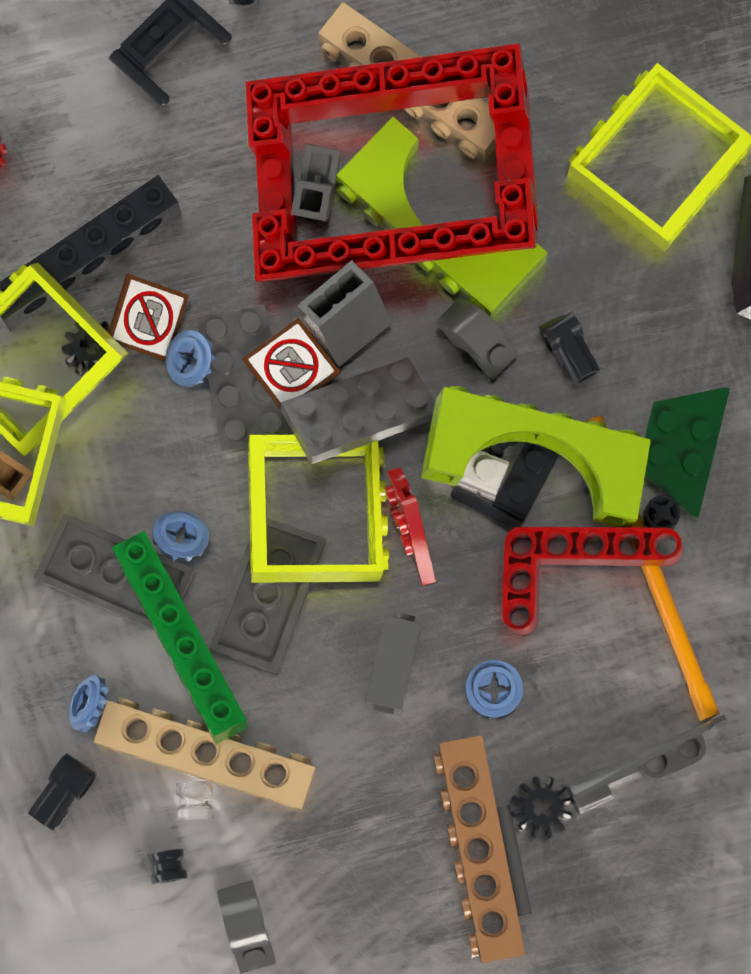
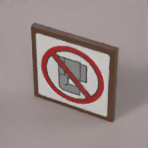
[108,273,189,361]
[242,318,341,409]

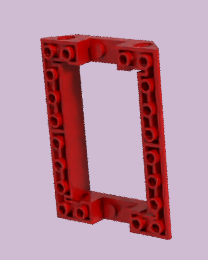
[245,43,539,282]

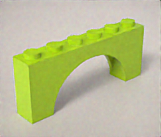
[336,117,548,319]
[421,386,651,527]

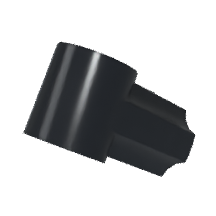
[538,311,600,386]
[28,753,97,832]

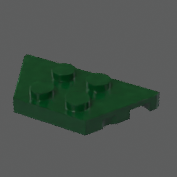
[644,387,730,520]

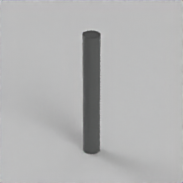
[497,805,532,917]

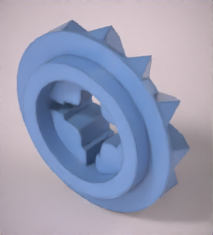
[166,330,216,387]
[152,511,209,562]
[465,660,523,718]
[69,675,108,732]

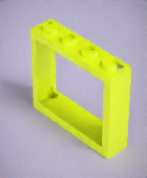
[568,63,751,252]
[0,263,129,457]
[0,377,66,527]
[248,435,389,583]

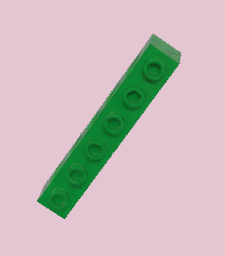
[112,530,248,745]

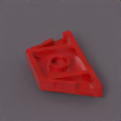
[384,467,436,586]

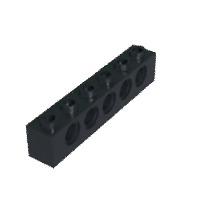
[0,175,182,331]

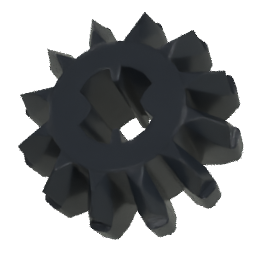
[62,321,109,376]
[511,776,573,839]

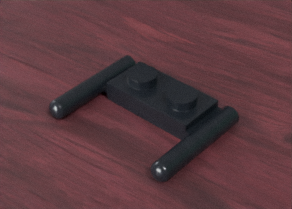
[109,0,232,106]
[451,442,560,530]

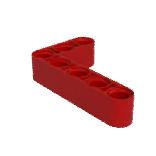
[502,527,684,635]

